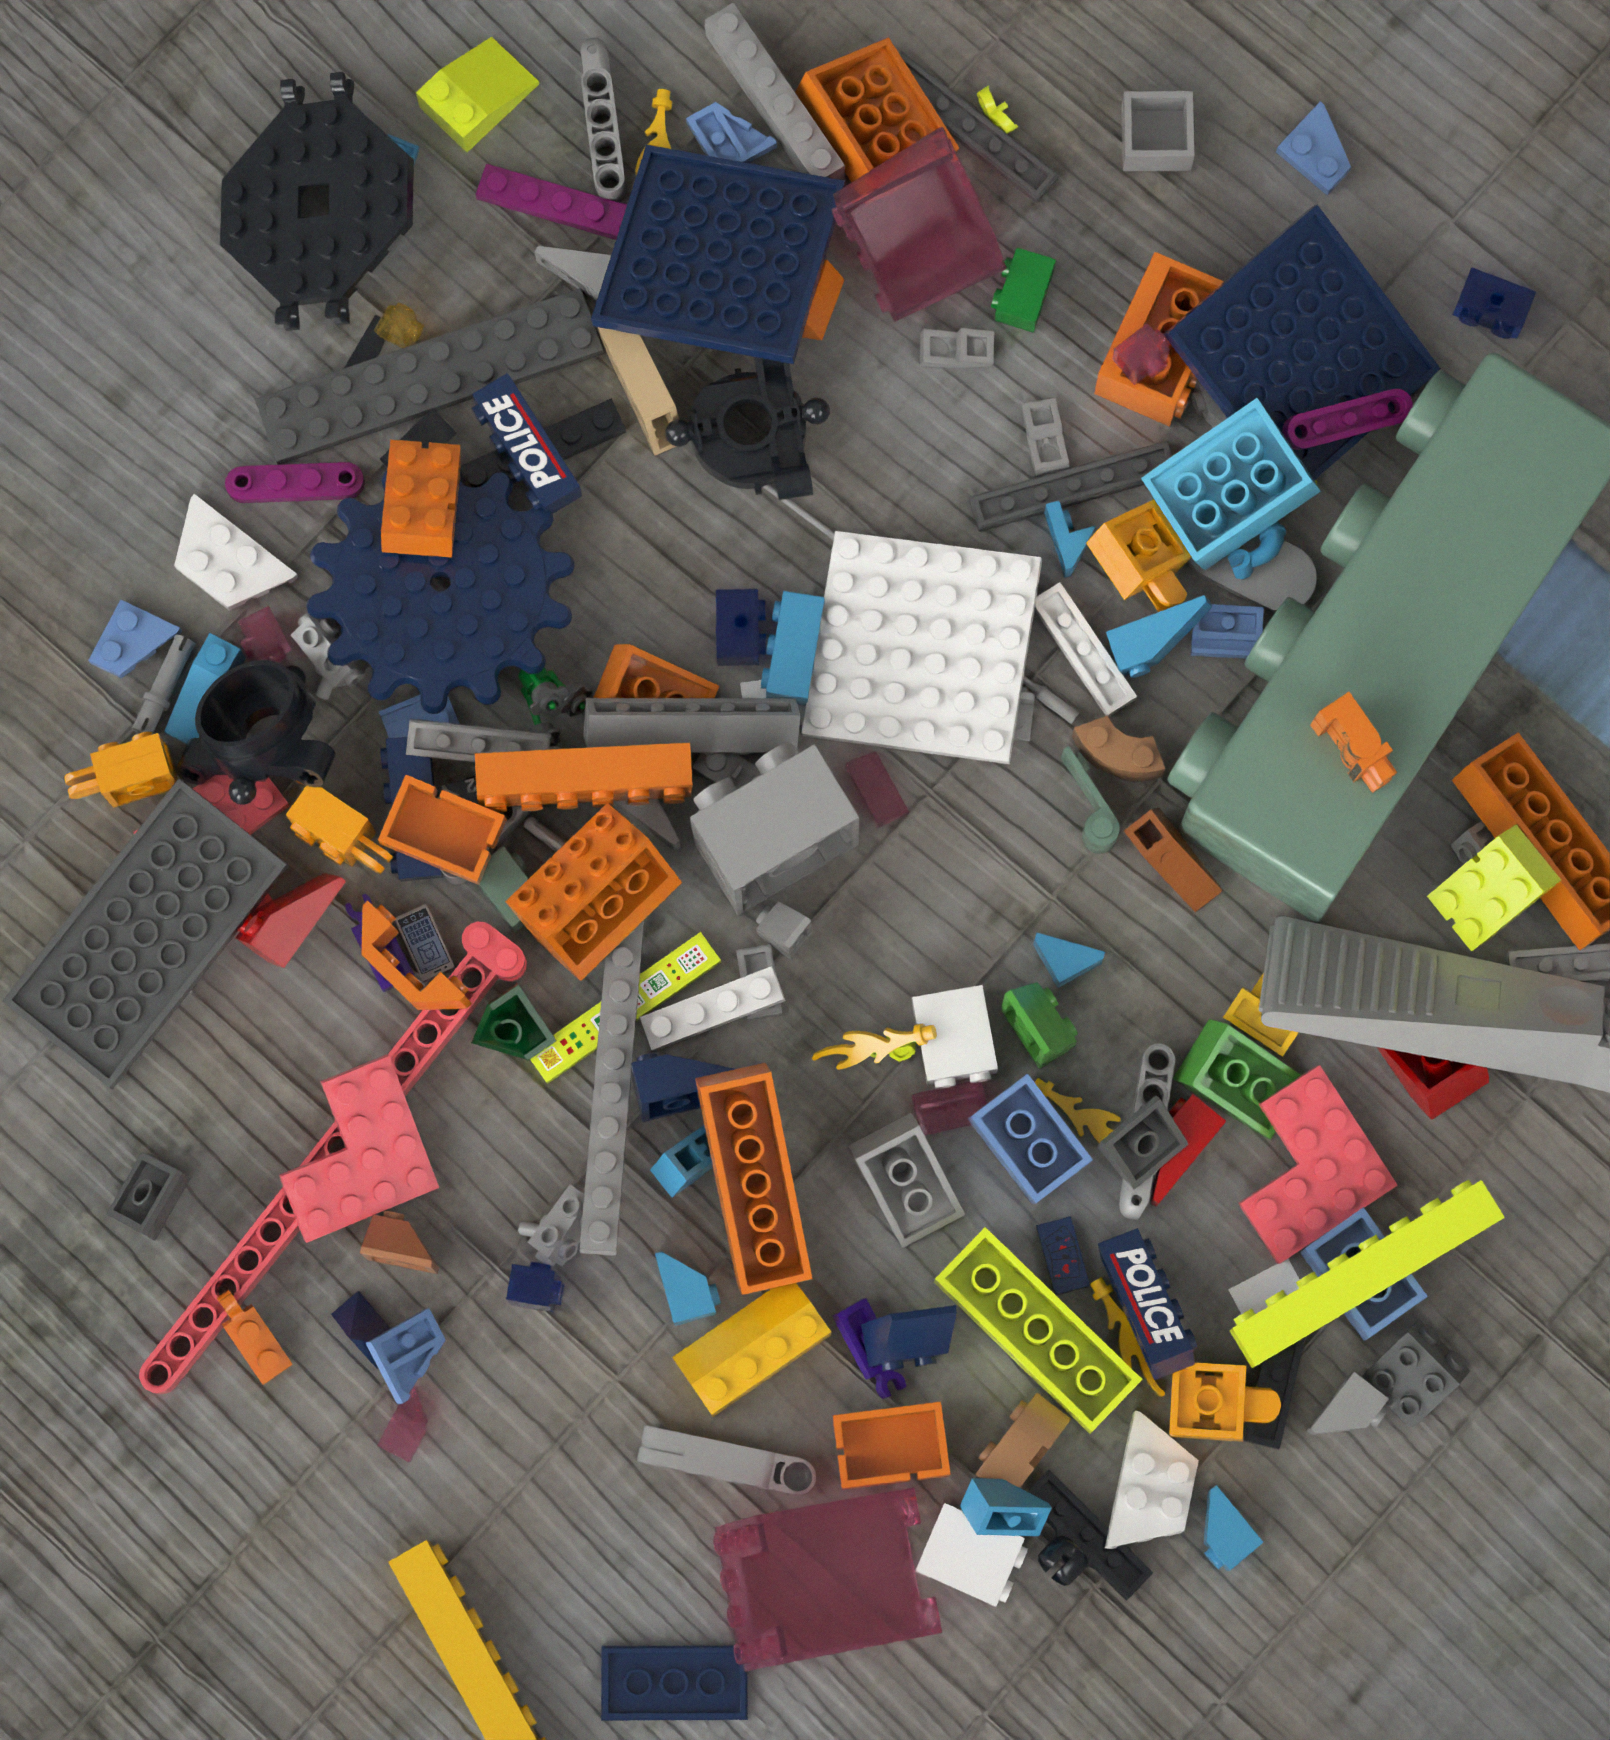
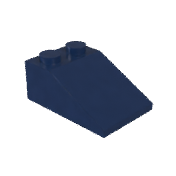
[631,1053,734,1122]

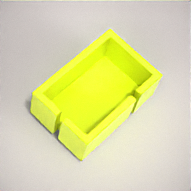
[1427,824,1561,952]

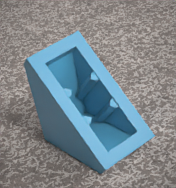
[1033,933,1105,988]

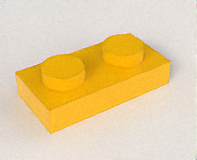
[1223,987,1299,1057]

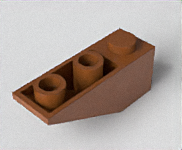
[1124,807,1224,912]

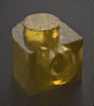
[374,303,424,349]

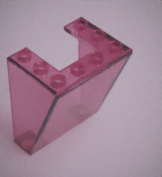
[713,1487,942,1672]

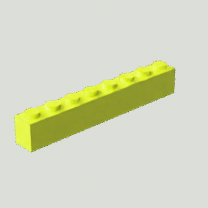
[1229,1179,1505,1368]

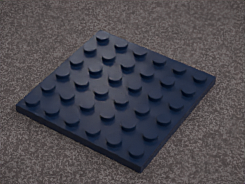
[591,145,846,364]
[1163,204,1441,480]

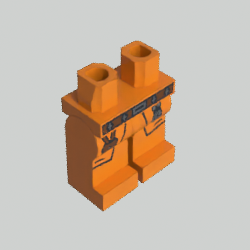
[1310,692,1397,793]

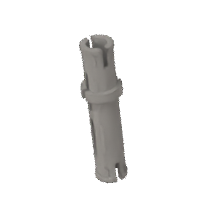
[131,634,196,733]

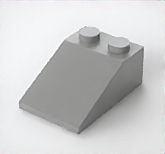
[848,1113,965,1248]

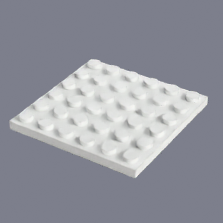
[801,531,1042,764]

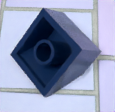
[861,1305,957,1372]

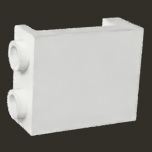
[912,985,998,1089]
[915,1503,1028,1607]

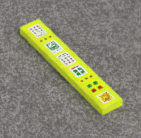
[530,932,721,1084]

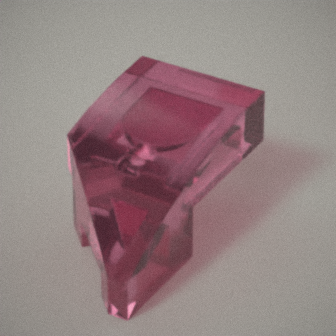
[377,1385,429,1462]

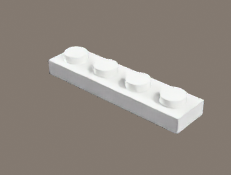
[1034,582,1137,717]
[640,966,786,1051]

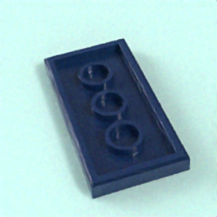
[601,1645,748,1721]

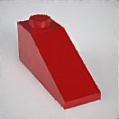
[1151,1094,1226,1207]

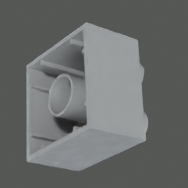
[690,742,859,916]

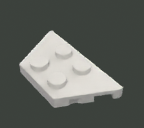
[174,494,298,611]
[1105,1411,1199,1549]

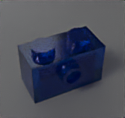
[1452,267,1536,339]
[716,589,766,666]
[506,1262,565,1313]

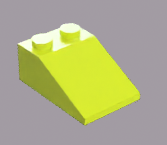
[416,37,540,152]

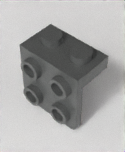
[1363,1319,1470,1427]

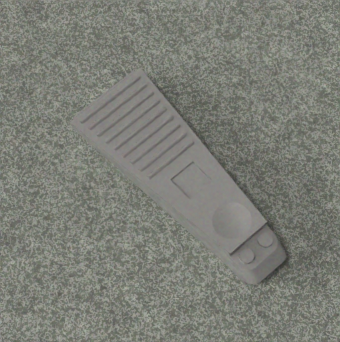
[1259,916,1610,1093]

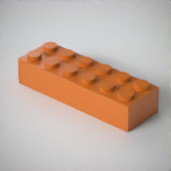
[1452,732,1610,951]
[475,743,693,813]
[695,1063,812,1295]

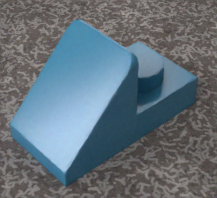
[1044,501,1096,578]

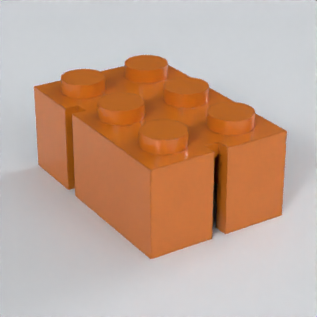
[381,439,461,558]
[378,775,507,885]
[832,1402,951,1490]

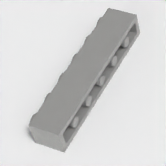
[704,3,845,180]
[583,698,800,755]

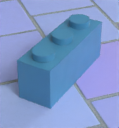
[761,591,825,706]

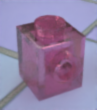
[1112,323,1169,385]
[238,606,292,662]

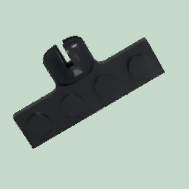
[1027,1470,1153,1601]

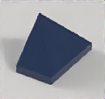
[331,1291,391,1369]

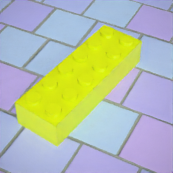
[934,1227,1143,1434]

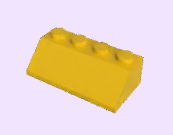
[672,1283,831,1417]

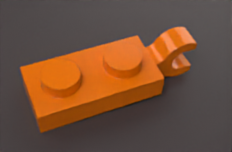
[217,1290,293,1385]

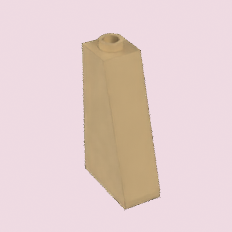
[597,327,679,456]

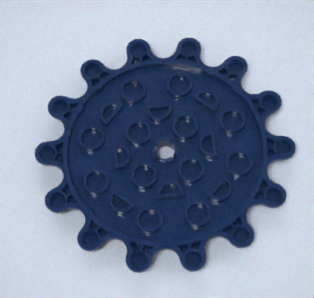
[306,470,575,714]

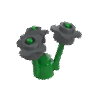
[518,667,592,747]

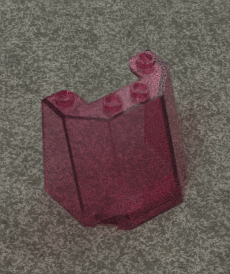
[831,127,1007,322]

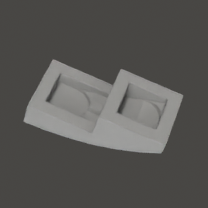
[920,328,994,368]
[1022,398,1070,477]

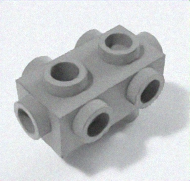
[291,612,368,700]
[518,1184,585,1269]

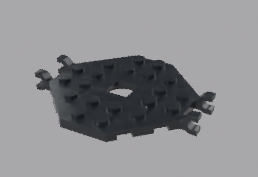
[220,72,414,331]

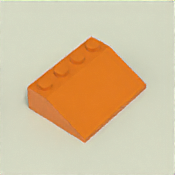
[795,37,959,204]

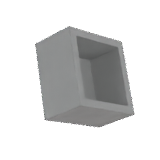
[1122,91,1194,171]

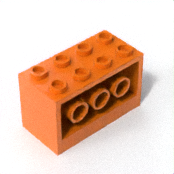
[1094,252,1224,427]
[505,803,682,981]

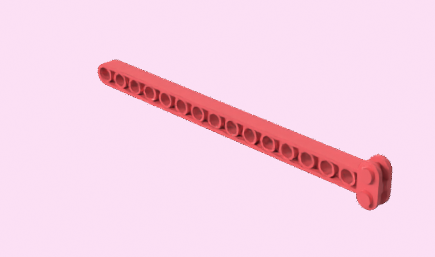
[139,921,527,1394]

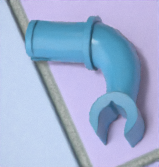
[1228,521,1286,579]

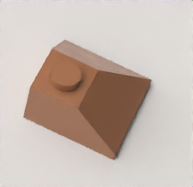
[360,1211,439,1274]

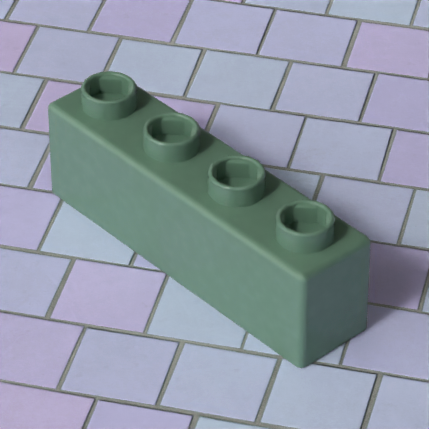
[1168,353,1610,923]

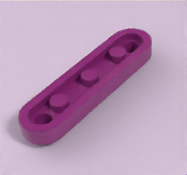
[1282,389,1413,450]
[225,462,365,503]

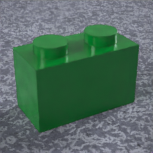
[991,247,1056,333]

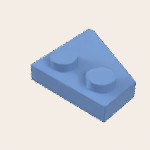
[1276,101,1351,195]
[686,102,777,163]
[88,599,182,678]
[366,1308,446,1405]

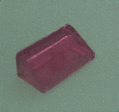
[845,751,909,829]
[911,1081,987,1136]

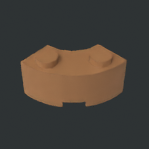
[1072,716,1166,781]
[975,1393,1071,1488]

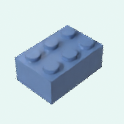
[968,1074,1093,1204]
[1300,1207,1428,1341]

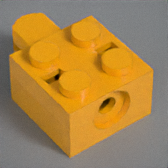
[1086,499,1192,612]
[64,732,178,808]
[286,786,393,875]
[1169,1363,1281,1442]

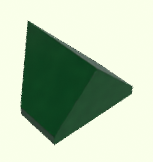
[471,983,557,1061]

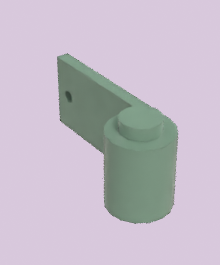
[1061,746,1120,854]

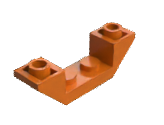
[361,900,472,1010]

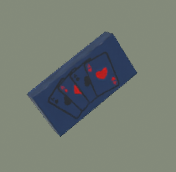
[1036,1216,1090,1295]

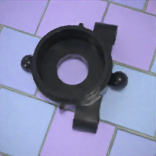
[665,357,830,500]
[176,660,336,805]

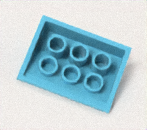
[1141,398,1321,570]

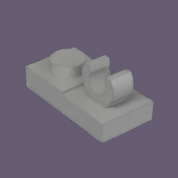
[692,752,761,789]

